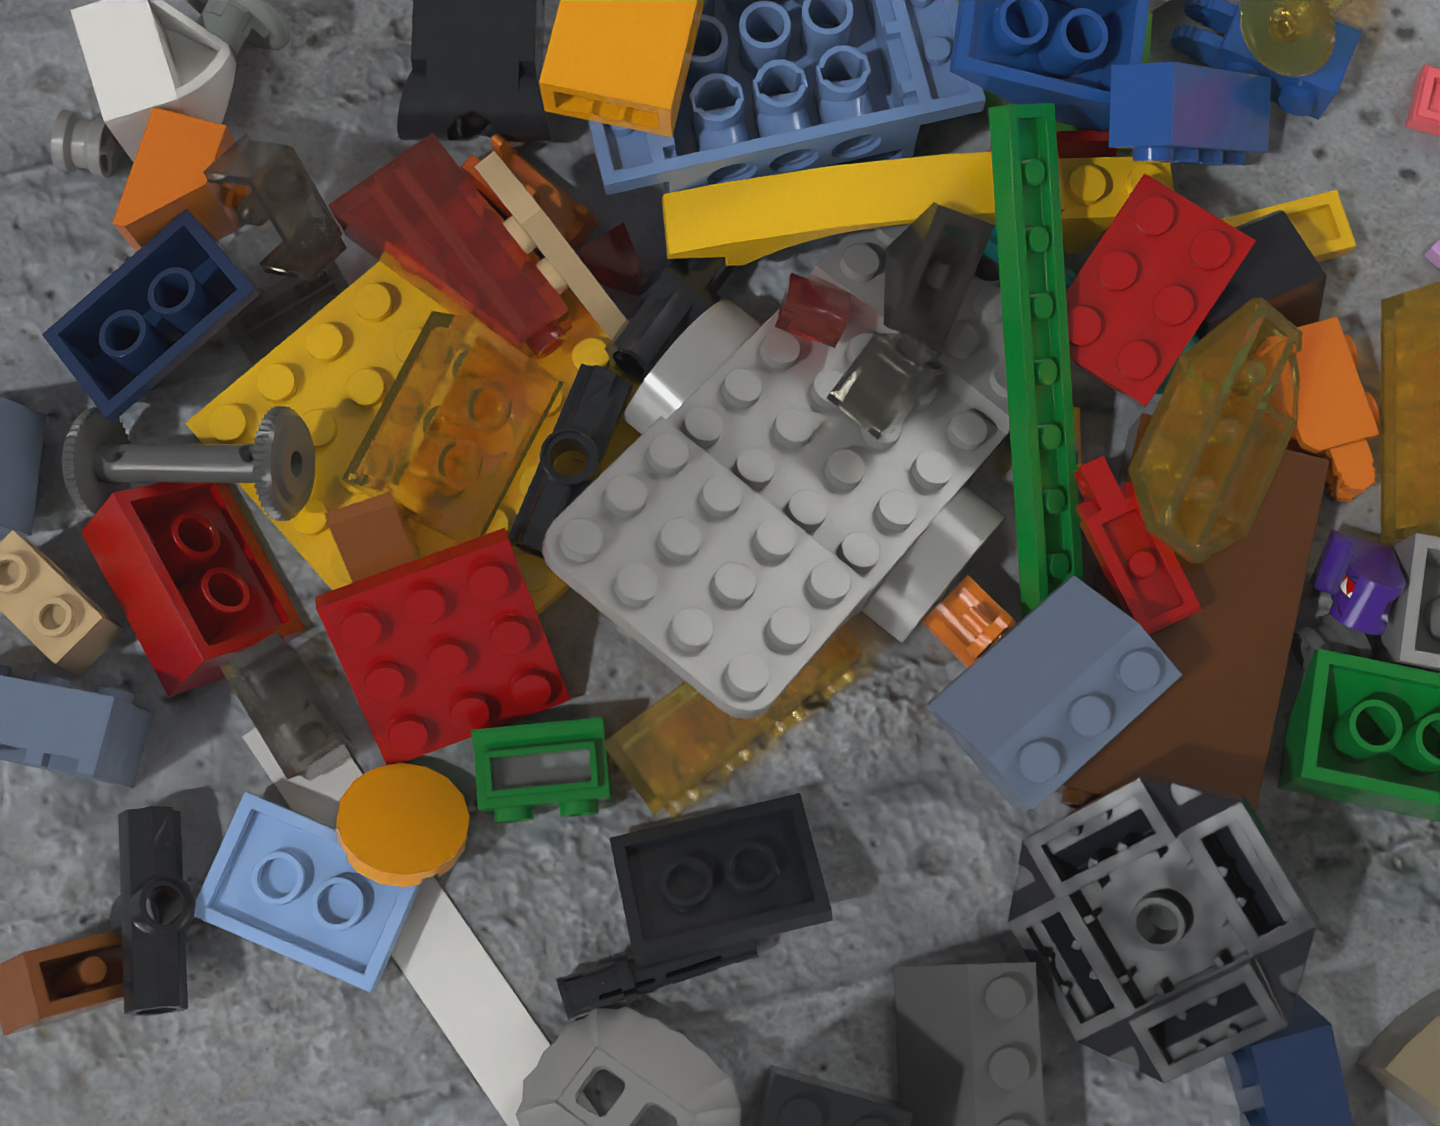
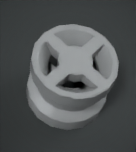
[50,110,121,178]

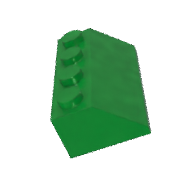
[1278,648,1440,822]

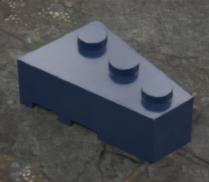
[1223,995,1354,1126]

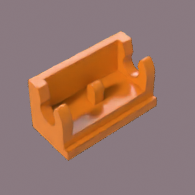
[461,134,599,255]

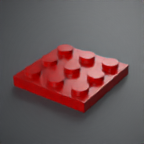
[315,527,570,765]

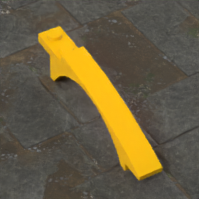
[662,148,1174,266]

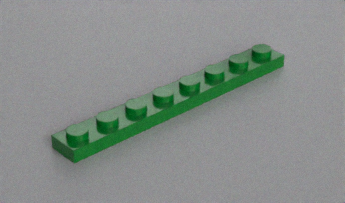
[989,103,1084,619]

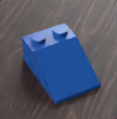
[950,0,1149,132]

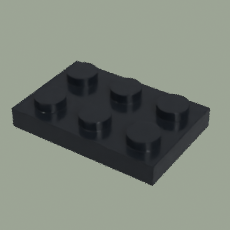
[609,793,833,967]

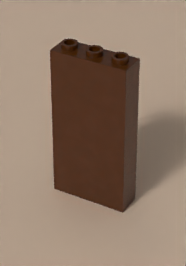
[1054,413,1330,813]

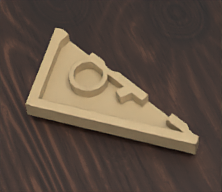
[474,151,626,340]

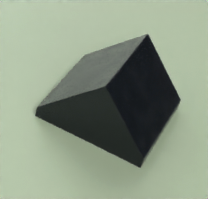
[1197,210,1327,369]

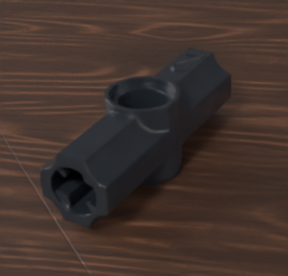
[605,257,736,383]
[508,363,633,560]
[110,806,196,1016]

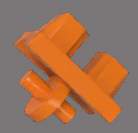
[921,575,1017,668]

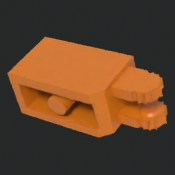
[1249,317,1379,504]

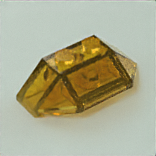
[1128,298,1303,564]

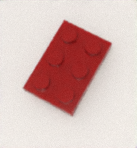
[1066,173,1256,408]

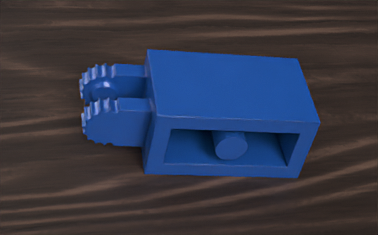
[1170,0,1362,120]

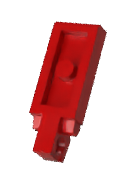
[1073,456,1201,635]

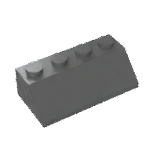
[893,962,1046,1126]

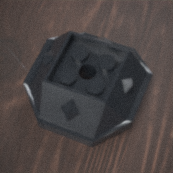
[1008,773,1319,1084]

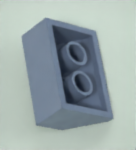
[925,575,1182,811]

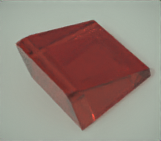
[774,273,851,348]

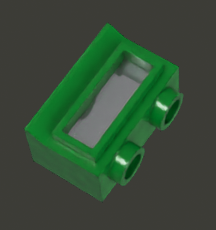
[471,717,613,824]

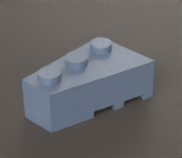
[0,665,153,788]

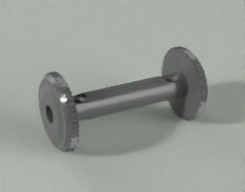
[62,406,315,521]

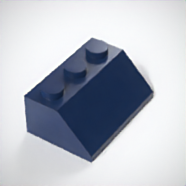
[42,209,260,423]

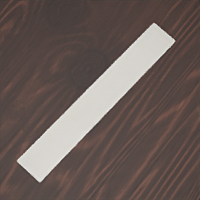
[242,692,600,1126]

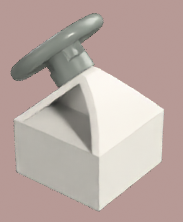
[70,0,290,163]

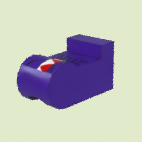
[1310,529,1406,635]

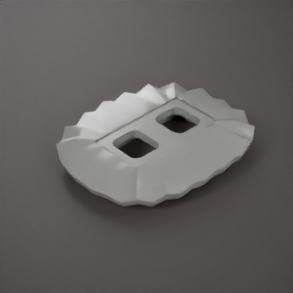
[516,1006,741,1126]

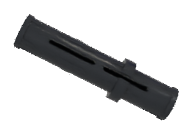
[556,940,758,1020]

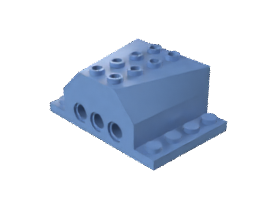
[559,0,986,195]

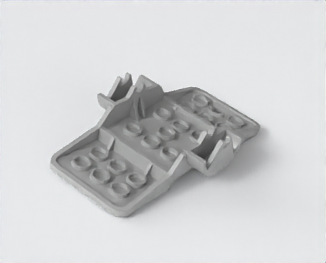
[542,222,1010,719]

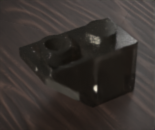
[826,331,948,440]

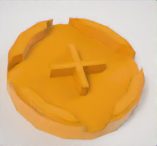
[335,763,470,887]

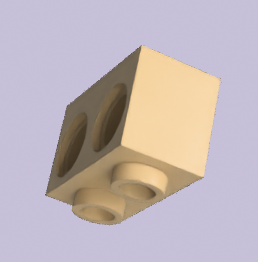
[0,530,126,676]

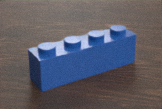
[1109,62,1271,166]

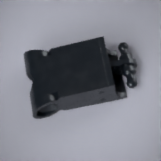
[397,0,552,143]

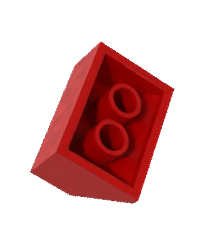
[81,482,306,697]

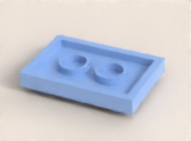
[194,791,424,992]

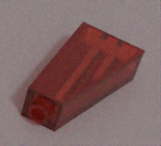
[328,132,572,364]

